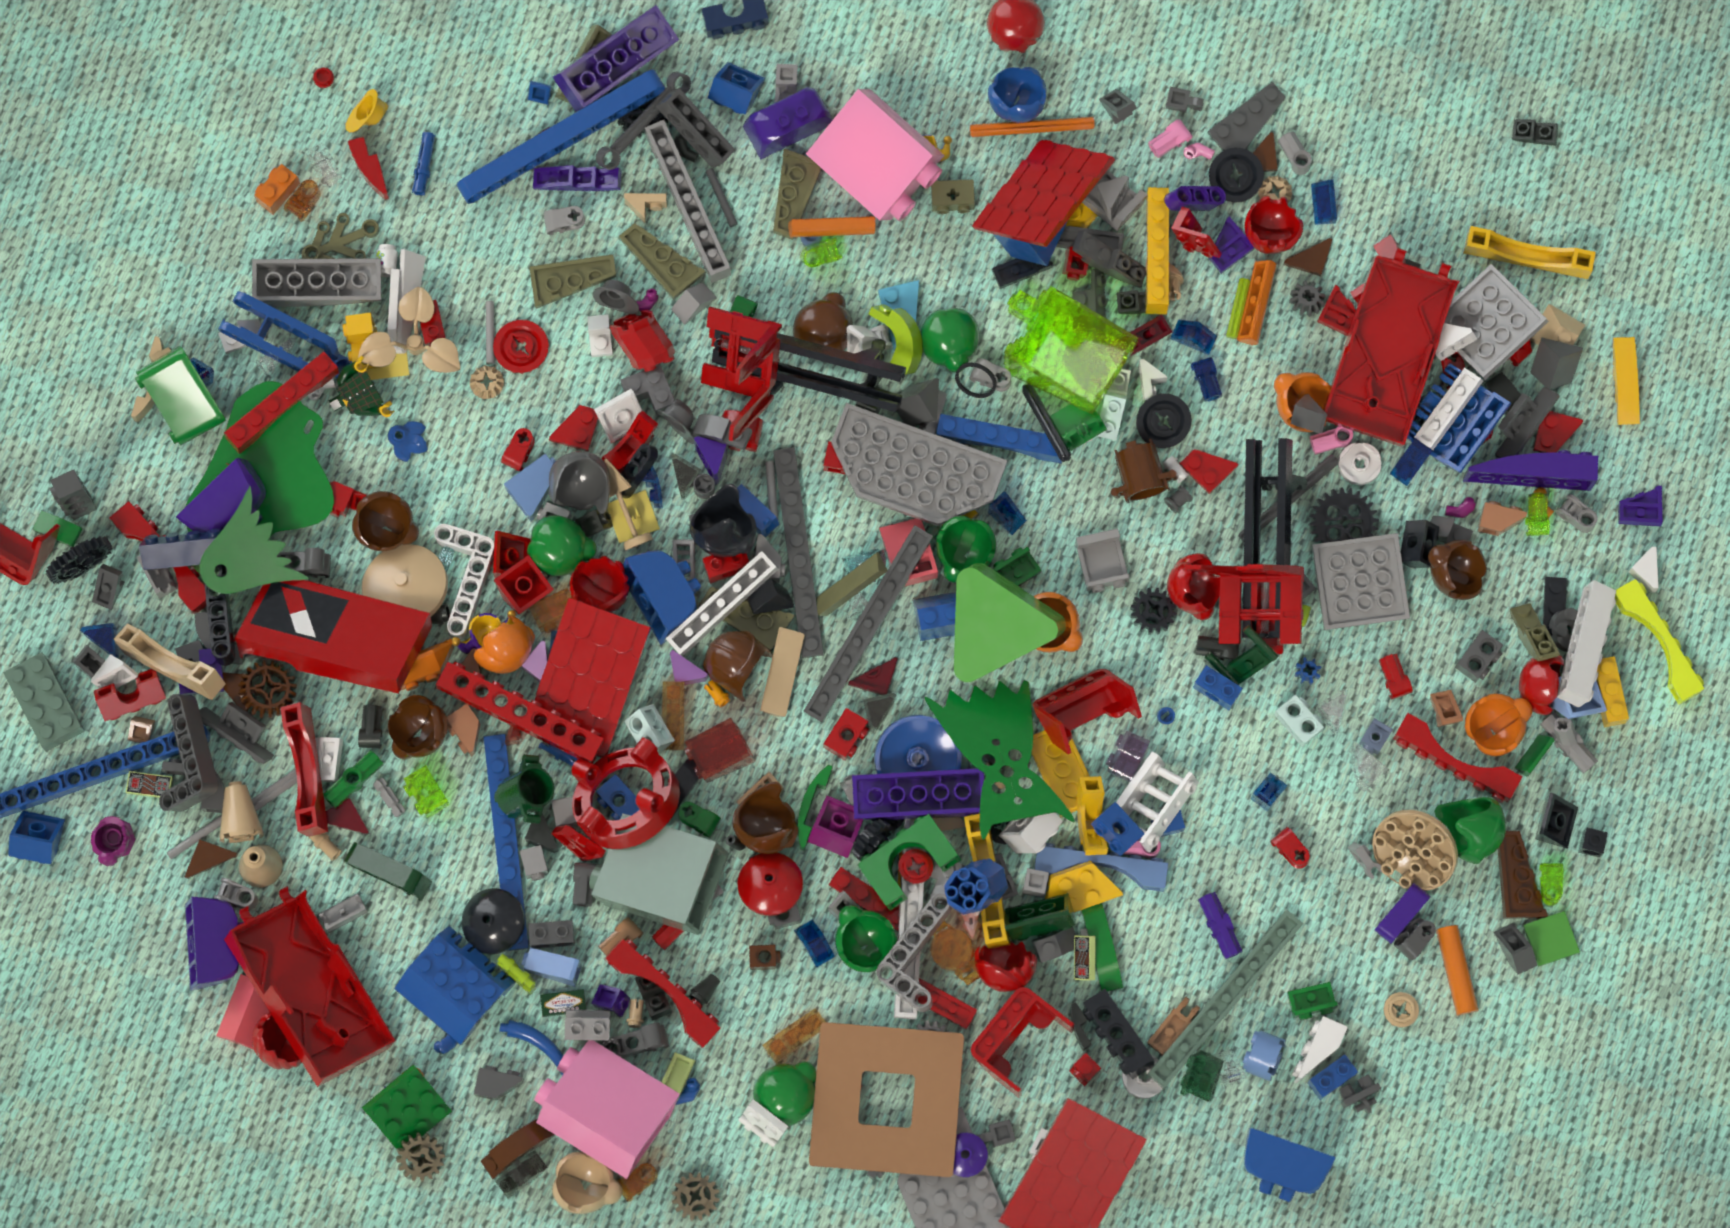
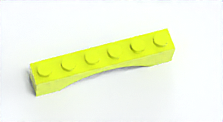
[1614,579,1705,705]

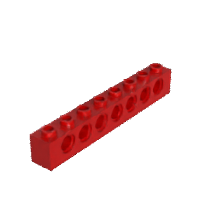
[436,662,604,763]

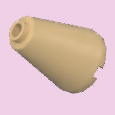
[219,781,264,843]
[239,844,283,888]

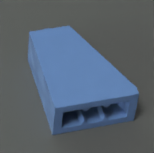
[504,454,556,522]
[521,948,582,987]

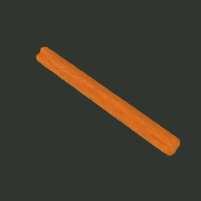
[970,117,1095,137]

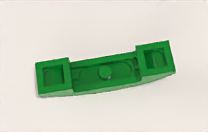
[798,765,833,851]
[1081,903,1123,992]

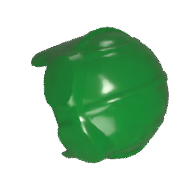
[1434,797,1506,864]

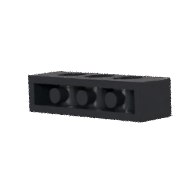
[1082,989,1155,1080]

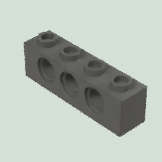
[656,88,735,168]
[49,469,97,520]

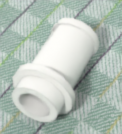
[1163,456,1189,483]

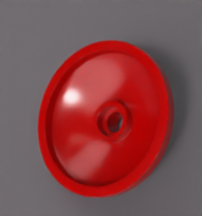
[737,853,803,916]

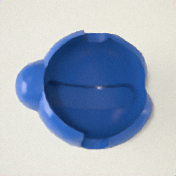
[988,67,1047,123]

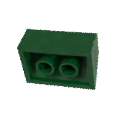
[1004,893,1075,941]

